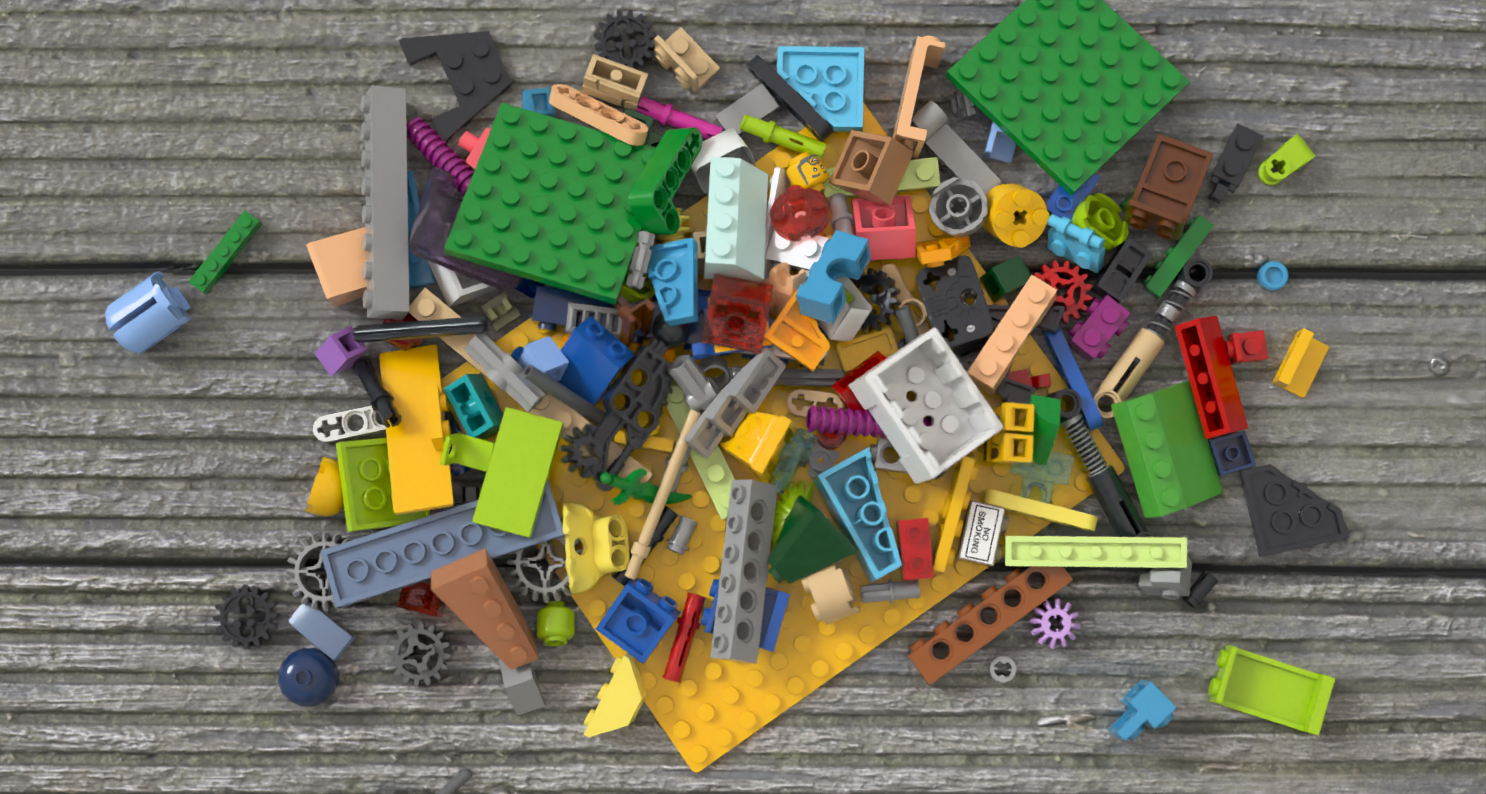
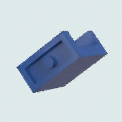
[559,316,634,406]
[701,579,790,652]

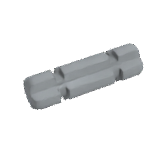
[626,231,656,290]

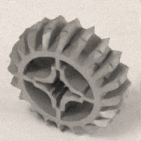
[286,531,352,611]
[507,536,583,603]

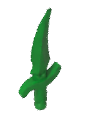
[600,468,692,505]

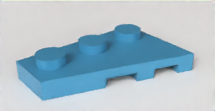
[647,237,698,326]

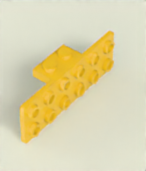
[379,345,454,515]

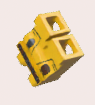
[983,402,1034,464]

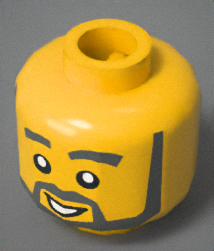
[786,151,829,197]

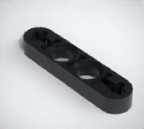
[746,55,833,143]

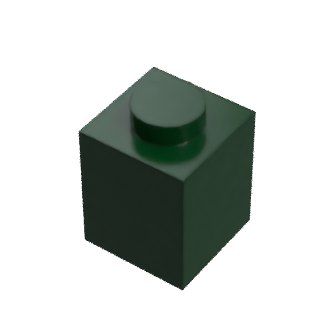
[980,255,1031,303]

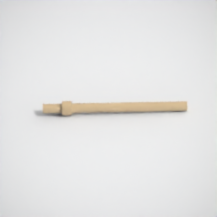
[624,409,702,580]

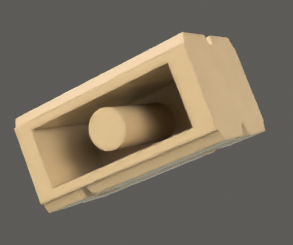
[581,54,648,111]

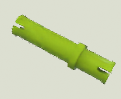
[739,114,827,159]

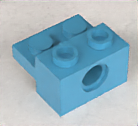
[1107,680,1177,741]

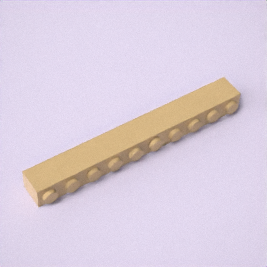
[409,288,654,498]

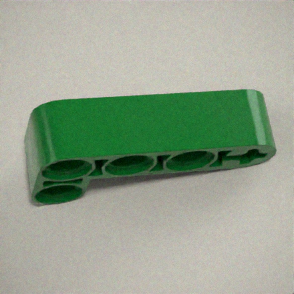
[628,127,702,235]

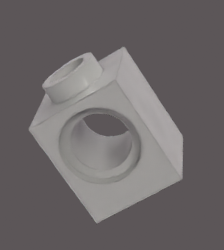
[870,438,908,474]

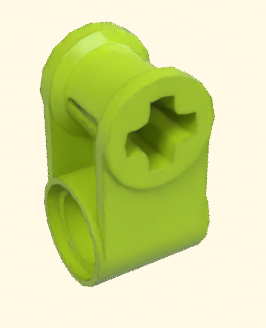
[1258,133,1316,186]

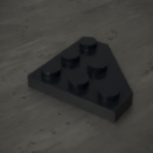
[1239,464,1348,557]

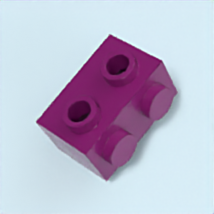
[1068,295,1130,362]

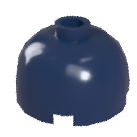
[278,648,339,707]

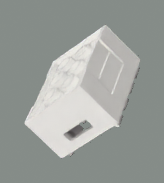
[848,327,1004,484]

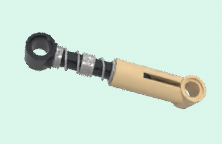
[1092,258,1213,421]

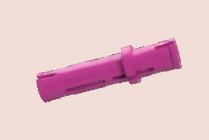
[636,95,723,140]

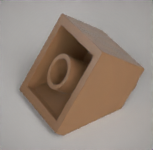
[829,130,914,206]

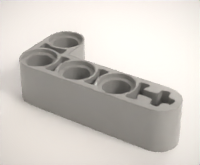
[910,100,1003,195]

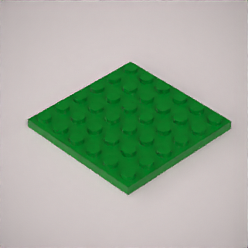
[945,0,1190,196]
[444,102,656,305]

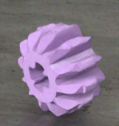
[1029,598,1080,649]

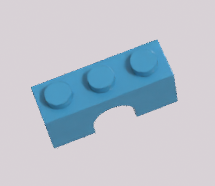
[796,230,871,324]

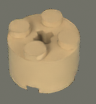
[801,560,860,625]

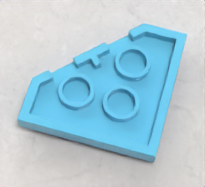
[777,46,864,132]

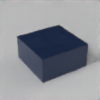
[1208,430,1256,476]

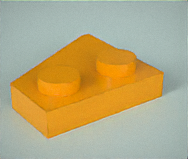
[916,236,971,267]
[764,290,830,372]

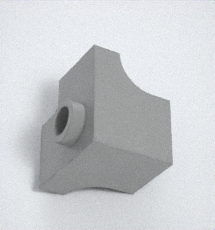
[1139,556,1192,600]

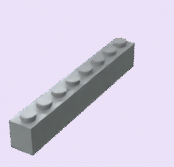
[360,85,409,320]

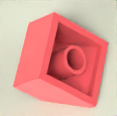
[852,195,916,261]

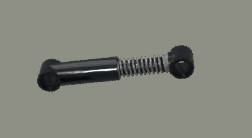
[1046,388,1156,537]

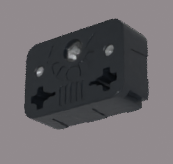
[916,255,995,356]

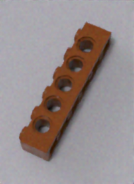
[907,566,1073,685]

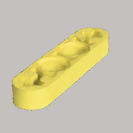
[983,489,1098,532]

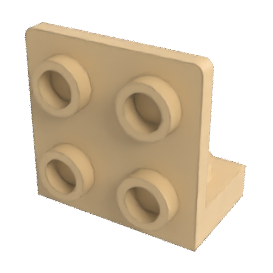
[654,27,720,93]

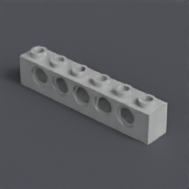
[710,480,778,664]

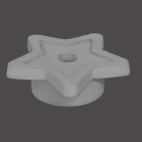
[801,440,840,478]

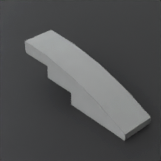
[683,348,786,459]

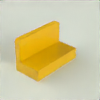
[1272,328,1329,398]

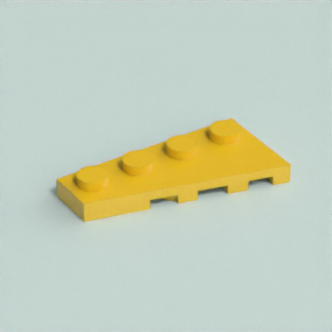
[932,451,979,573]

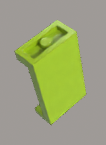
[1208,645,1335,736]

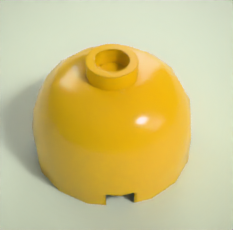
[305,456,344,517]

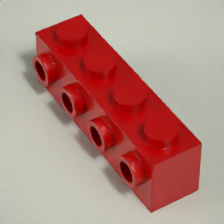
[1175,316,1249,439]

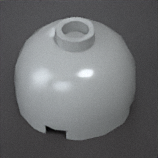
[929,178,989,237]

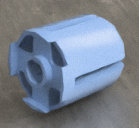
[105,271,193,353]

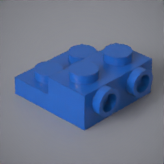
[596,578,681,664]

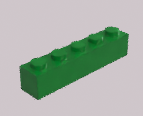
[188,210,262,295]
[1143,215,1214,299]

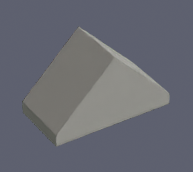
[499,659,546,716]

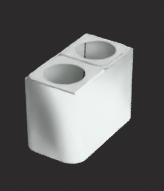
[690,127,757,193]
[816,277,872,341]

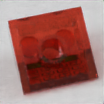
[702,274,773,354]

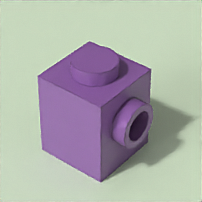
[314,326,367,377]

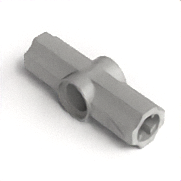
[465,333,546,413]
[668,354,727,437]

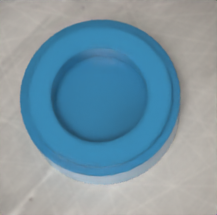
[1257,261,1288,291]

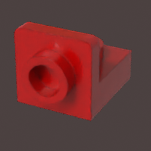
[1225,330,1268,365]

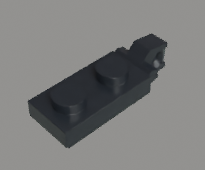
[1209,123,1264,204]

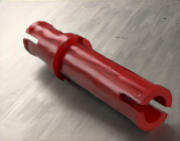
[662,592,706,683]

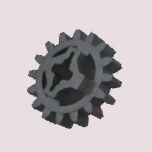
[386,622,453,687]

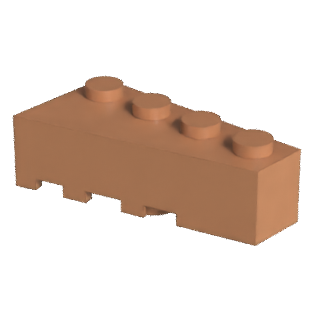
[431,548,538,670]

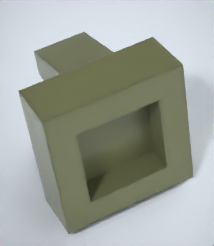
[481,291,522,332]

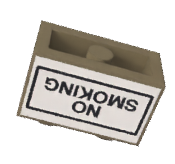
[956,500,1009,567]

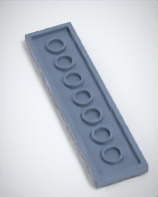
[320,479,565,608]

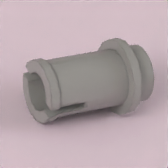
[667,515,698,555]

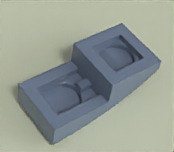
[288,601,355,661]

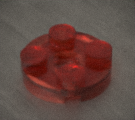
[769,185,830,241]

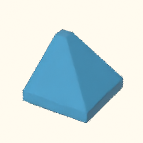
[522,87,557,117]

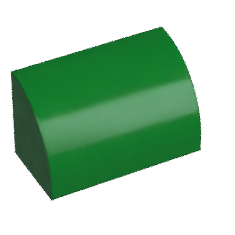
[1020,394,1061,465]

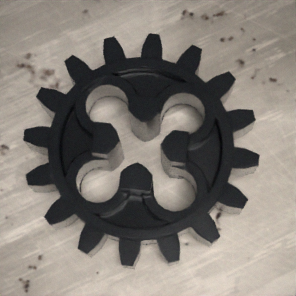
[594,9,656,69]
[849,268,902,333]
[213,585,280,649]

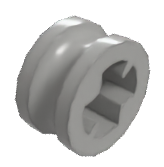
[989,656,1016,683]

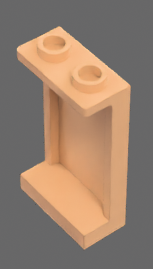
[893,36,946,159]

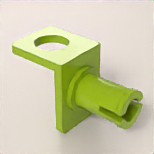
[440,433,495,472]

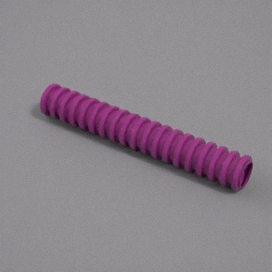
[406,117,474,197]
[806,405,933,439]

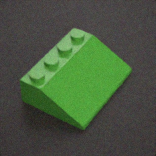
[1111,380,1223,518]

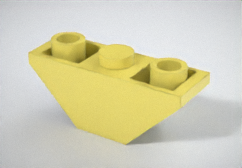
[583,653,647,737]

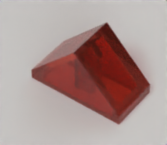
[397,582,445,617]

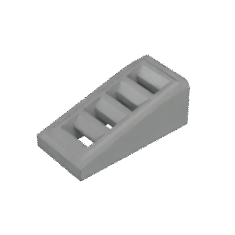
[565,303,623,340]

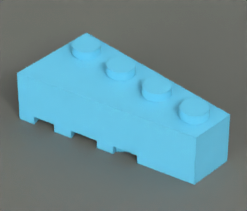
[813,447,902,583]

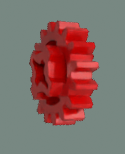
[1033,260,1092,324]

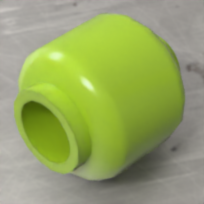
[536,601,575,647]

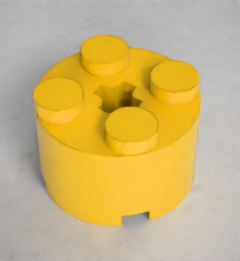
[983,183,1050,248]

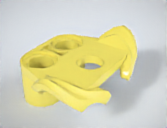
[562,502,630,594]

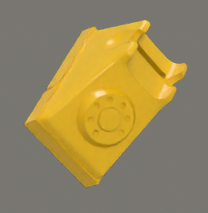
[721,411,799,484]

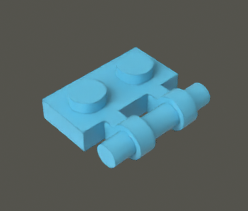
[1047,214,1105,274]

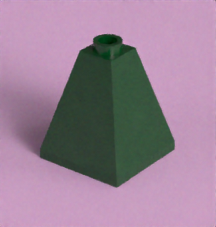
[767,495,858,584]

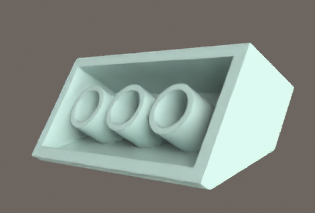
[704,157,768,282]

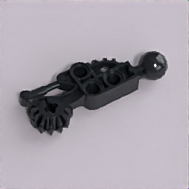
[559,313,689,491]

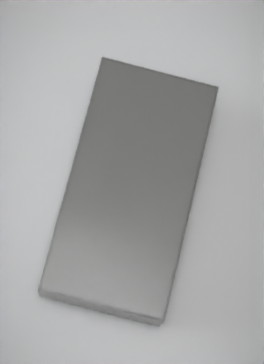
[715,83,779,136]

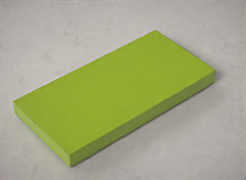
[472,407,564,538]

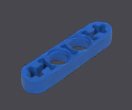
[1043,327,1103,432]

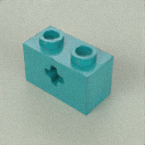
[444,374,503,440]

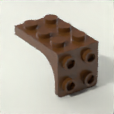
[1124,133,1214,241]

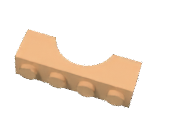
[967,275,1057,396]

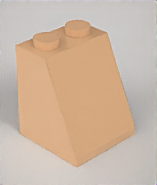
[306,227,367,307]

